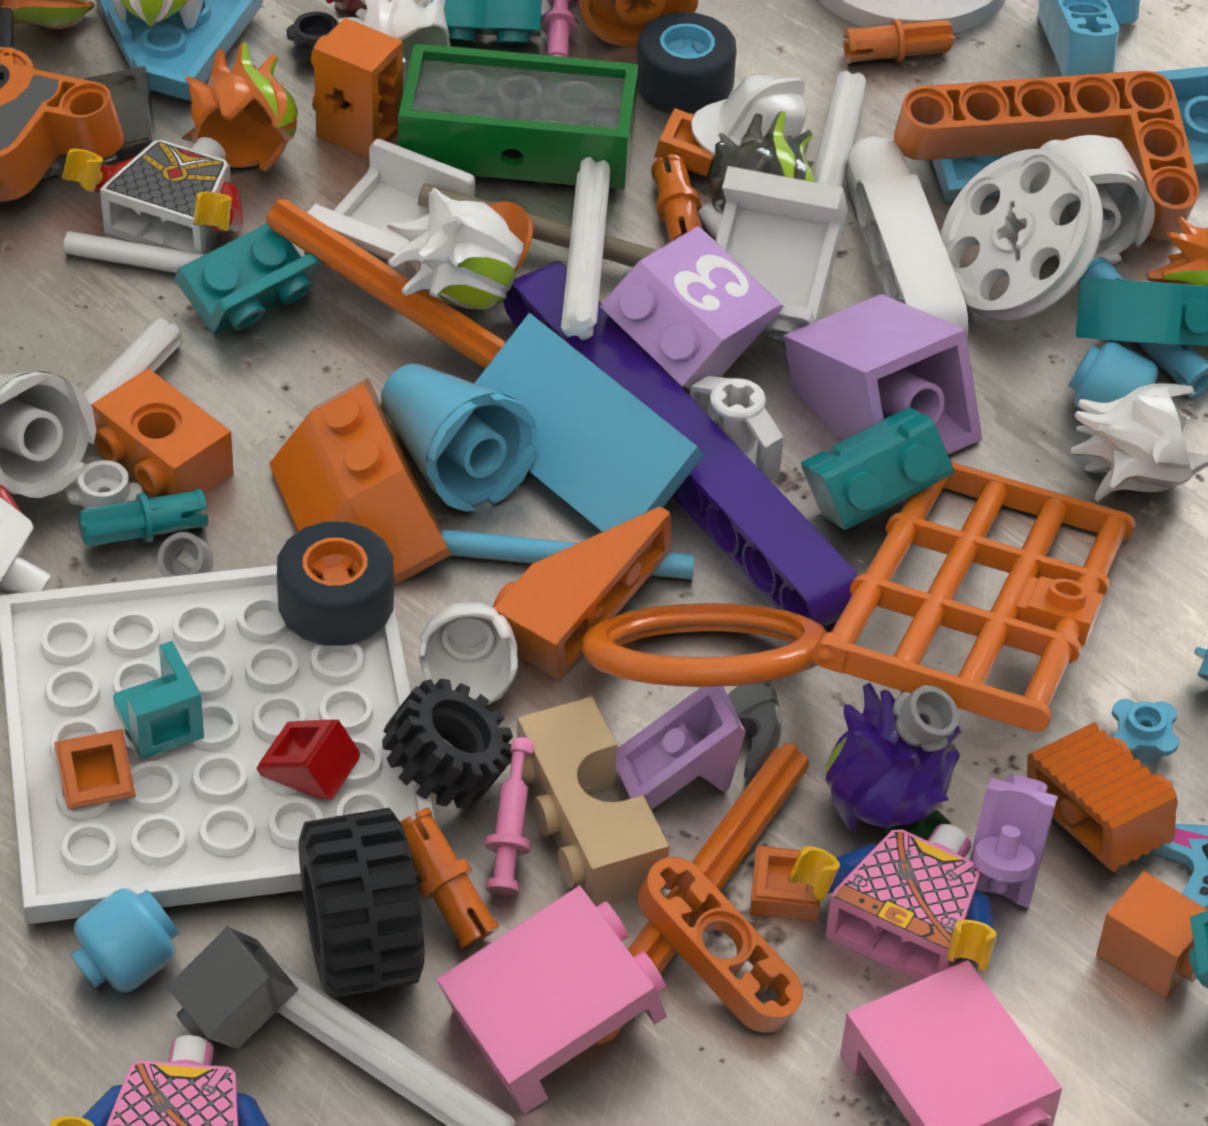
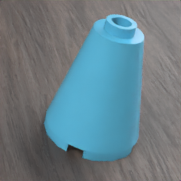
[381,364,537,512]

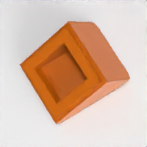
[54,729,136,810]

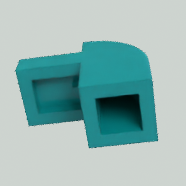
[1076,278,1208,346]

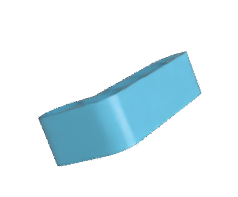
[1038,0,1141,76]

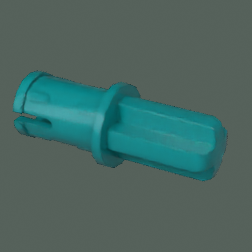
[78,489,208,546]

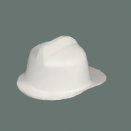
[691,74,808,164]

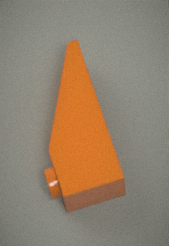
[493,506,672,681]

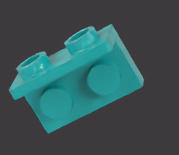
[174,223,321,336]

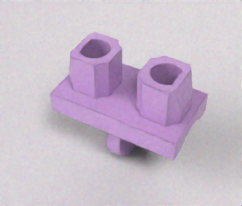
[969,774,1058,908]

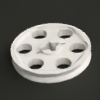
[940,149,1103,321]

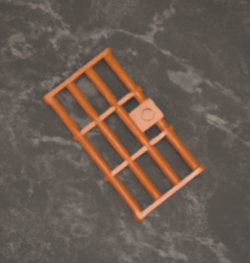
[812,461,1136,732]

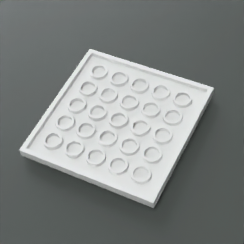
[0,565,435,924]

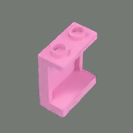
[436,885,667,1115]
[840,960,1062,1126]

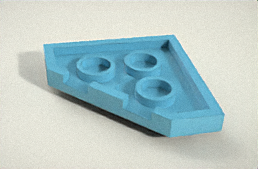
[95,0,263,101]

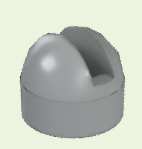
[157,532,214,577]

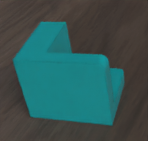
[113,641,204,759]

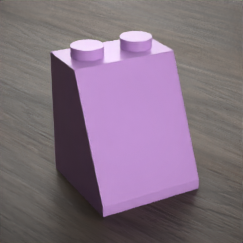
[783,294,982,455]

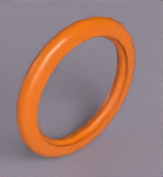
[580,603,827,687]

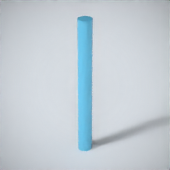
[442,530,695,580]

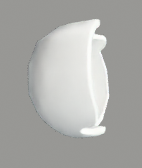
[418,602,518,707]

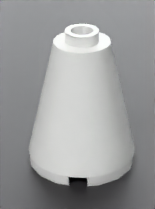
[0,371,96,498]

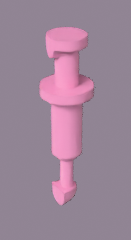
[541,0,578,57]
[484,737,534,896]

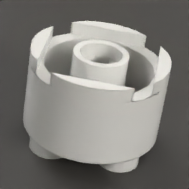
[1029,135,1155,265]

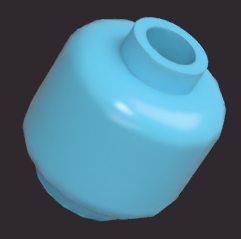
[1068,341,1158,412]
[70,888,180,993]

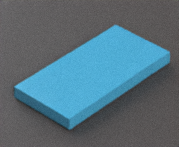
[474,313,705,532]

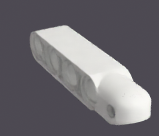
[846,136,969,337]

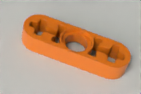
[638,857,803,1033]

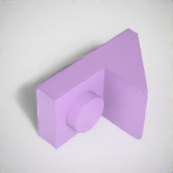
[616,687,746,810]

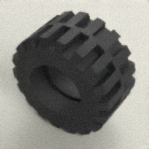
[298,808,425,998]

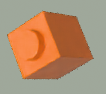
[1096,871,1207,999]

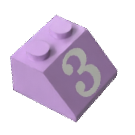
[600,226,784,389]

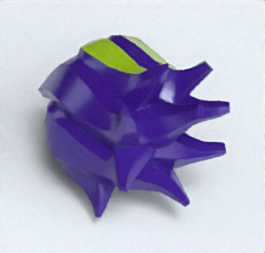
[825,683,962,833]

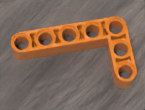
[894,71,1199,240]

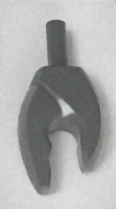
[728,681,782,779]

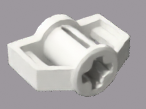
[690,376,784,481]

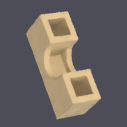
[510,696,670,907]

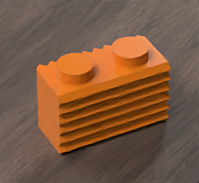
[1027,722,1178,872]

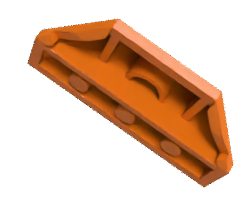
[269,378,452,585]

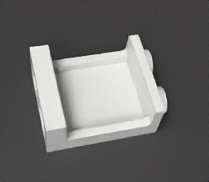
[304,139,475,280]
[716,166,848,342]

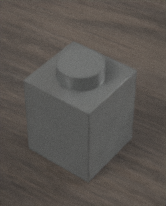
[166,926,299,1049]

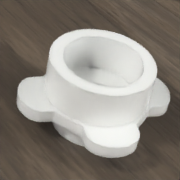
[66,460,142,509]

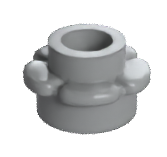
[893,685,959,752]

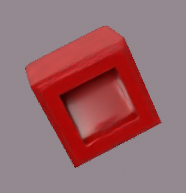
[256,719,360,800]

